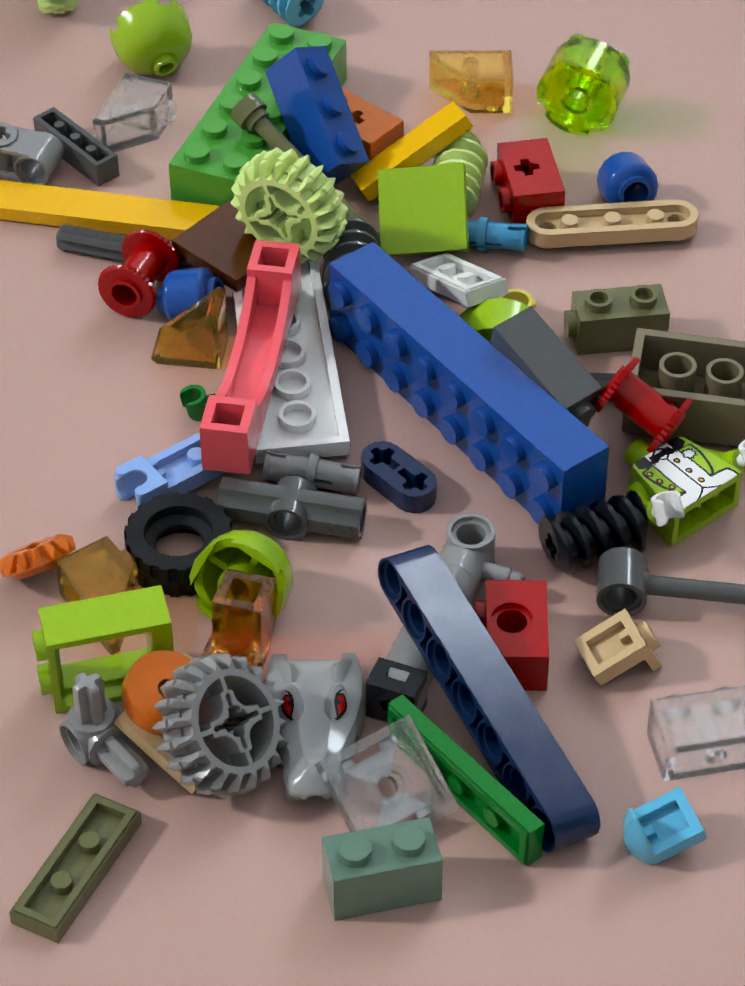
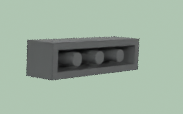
[33,107,119,187]

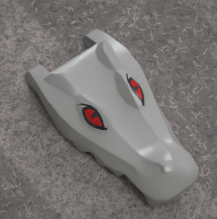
[265,653,365,800]

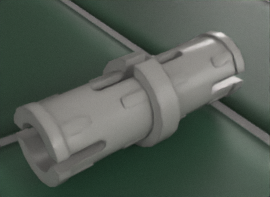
[262,450,362,495]

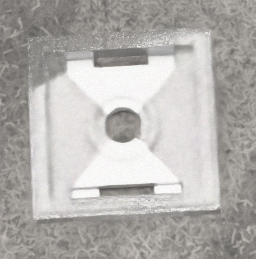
[315,715,460,832]

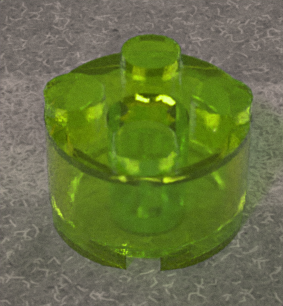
[536,34,630,135]

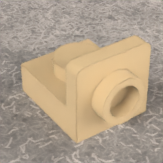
[573,608,662,686]

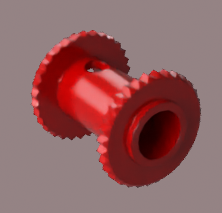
[97,229,179,318]
[595,357,692,453]

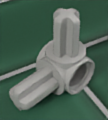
[59,672,149,788]

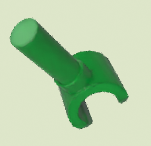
[180,385,216,421]

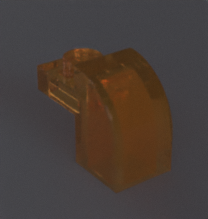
[201,568,276,669]

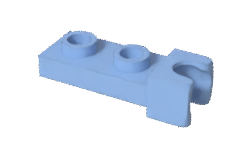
[114,432,227,506]

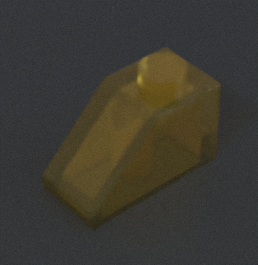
[429,50,513,113]
[56,536,138,655]

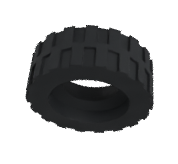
[124,492,233,597]

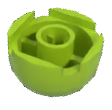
[109,0,192,76]
[189,530,293,632]

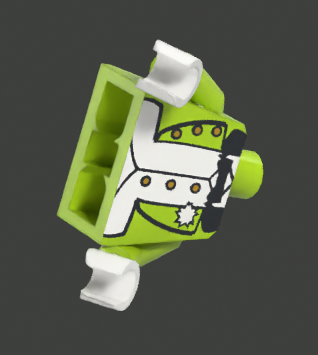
[624,437,745,547]

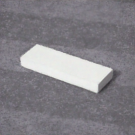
[409,252,509,307]

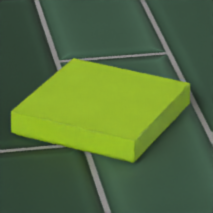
[377,163,469,258]

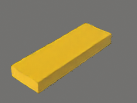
[350,101,473,201]

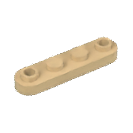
[526,199,699,249]

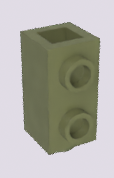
[564,284,670,355]

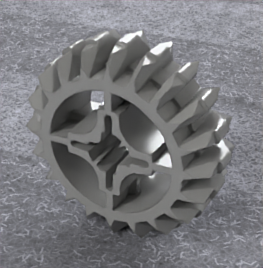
[152,652,289,798]

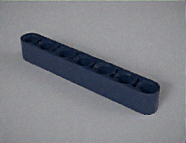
[378,545,601,852]

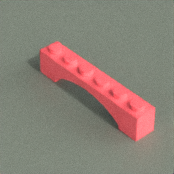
[199,240,302,475]

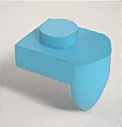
[623,786,707,865]

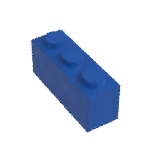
[265,46,370,184]

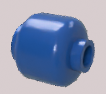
[597,152,659,203]
[156,267,226,328]

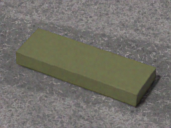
[9,793,142,944]

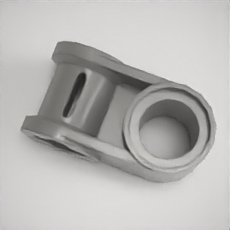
[0,122,64,185]

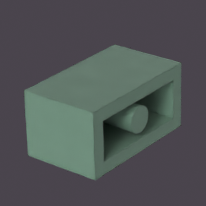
[322,817,443,921]

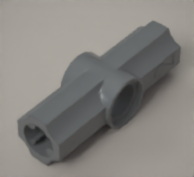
[216,476,367,540]

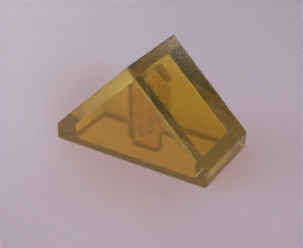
[151,286,228,370]

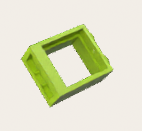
[31,585,174,714]

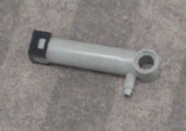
[365,513,525,723]

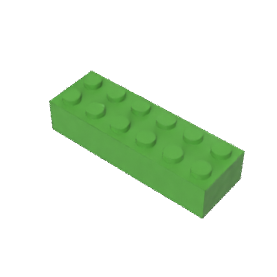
[169,22,347,206]

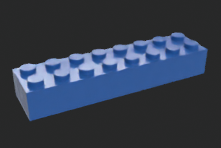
[328,242,609,525]

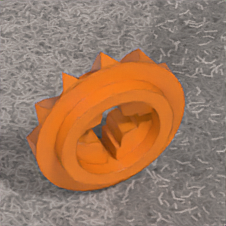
[0,534,76,580]

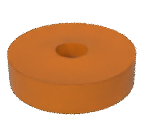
[121,650,191,736]

